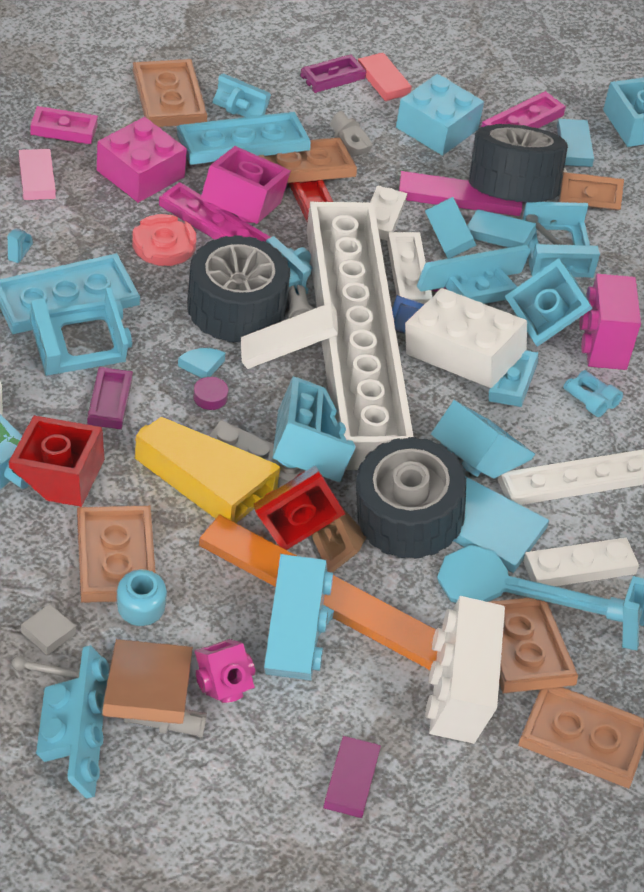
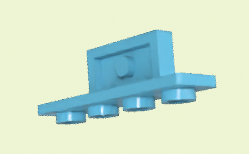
[417,245,531,304]
[36,645,110,799]

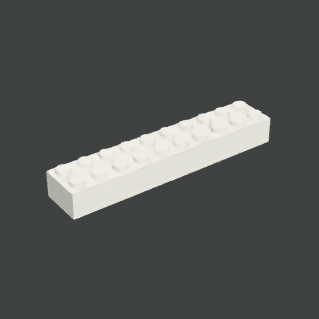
[306,202,414,470]

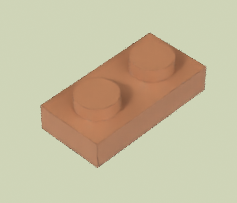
[558,172,624,211]

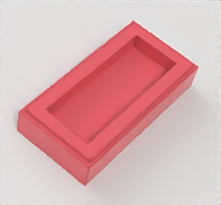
[358,53,412,101]

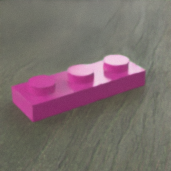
[481,91,566,128]

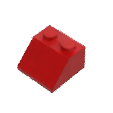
[9,415,105,507]
[253,465,346,550]

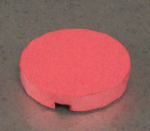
[132,214,196,266]

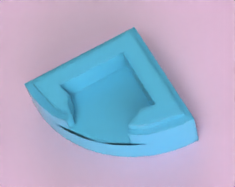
[7,228,33,263]
[178,348,226,378]

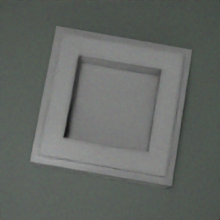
[21,604,76,655]

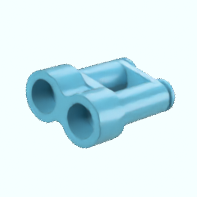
[564,370,623,417]

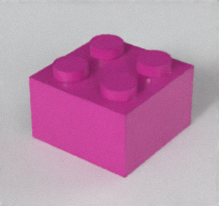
[97,117,187,203]
[200,146,291,224]
[579,274,641,370]

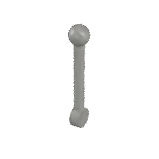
[11,656,80,679]

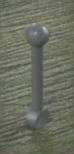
[525,214,563,245]

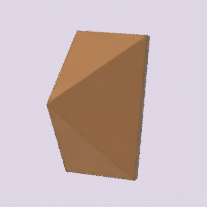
[311,506,366,572]

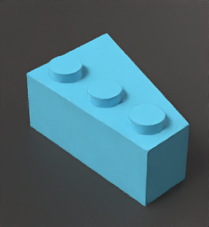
[272,376,356,483]
[264,554,333,681]

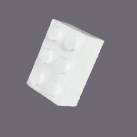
[405,288,527,388]
[425,596,505,744]

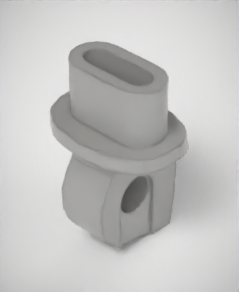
[330,111,373,156]

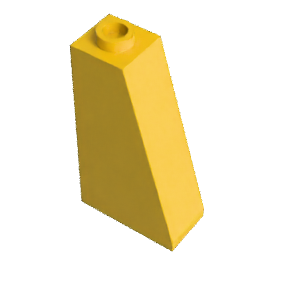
[135,417,280,523]

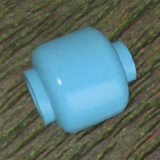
[117,569,167,626]

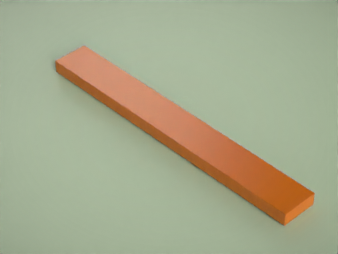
[199,514,437,670]

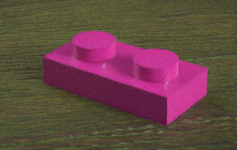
[30,106,98,144]

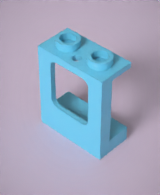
[522,202,600,278]
[29,287,132,376]

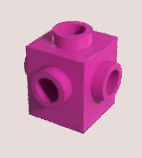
[194,639,255,703]

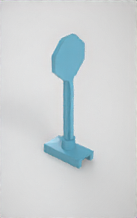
[437,545,644,651]

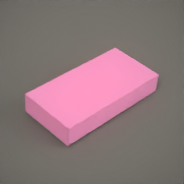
[19,149,55,200]

